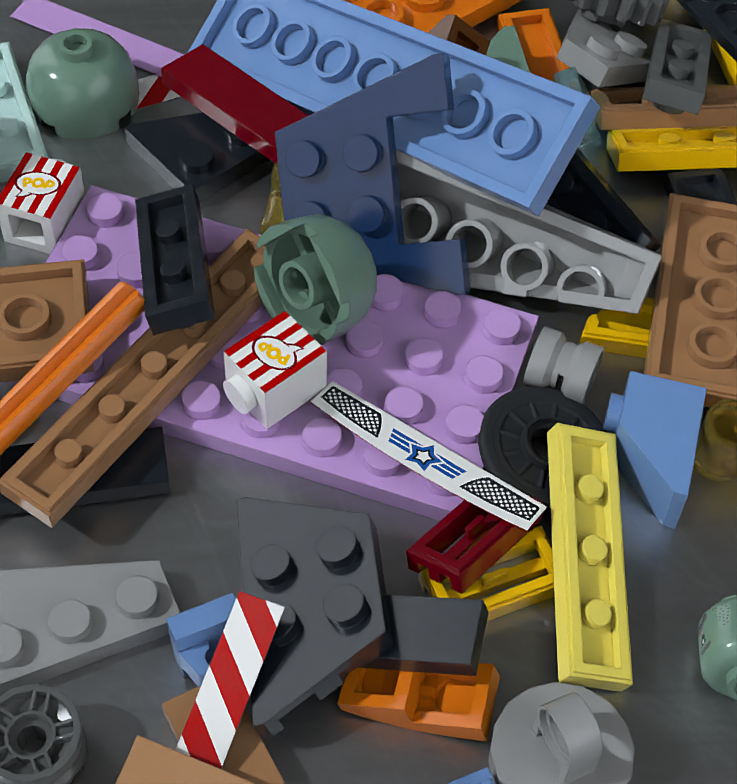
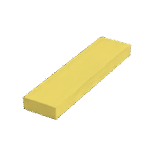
[547,423,633,692]

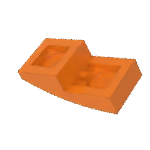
[337,663,500,741]

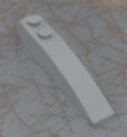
[396,149,663,314]

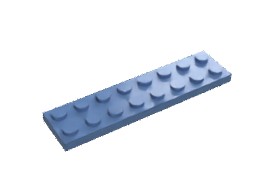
[188,0,600,217]

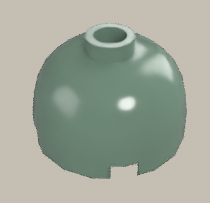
[26,28,140,139]
[254,214,377,345]

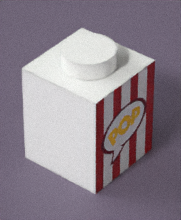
[0,152,85,254]
[223,311,327,429]

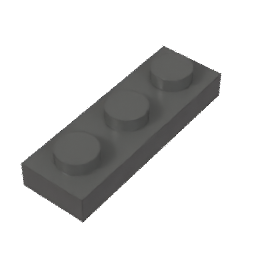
[642,18,712,115]

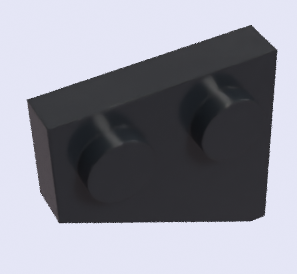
[125,112,270,203]

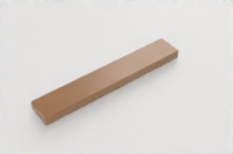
[0,229,265,528]

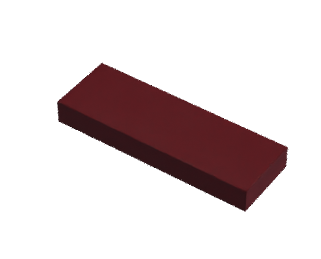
[161,44,308,165]

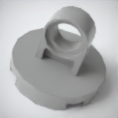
[488,682,635,784]

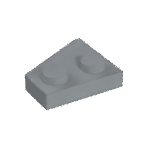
[556,9,651,87]

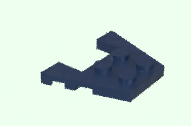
[275,53,470,295]

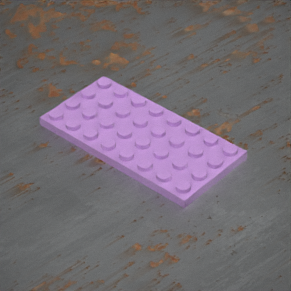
[2,185,539,521]

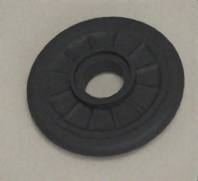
[478,387,607,513]

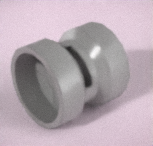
[523,326,605,404]

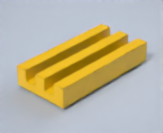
[419,526,555,622]

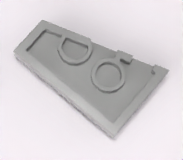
[0,560,180,695]

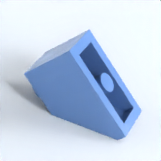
[603,371,707,529]

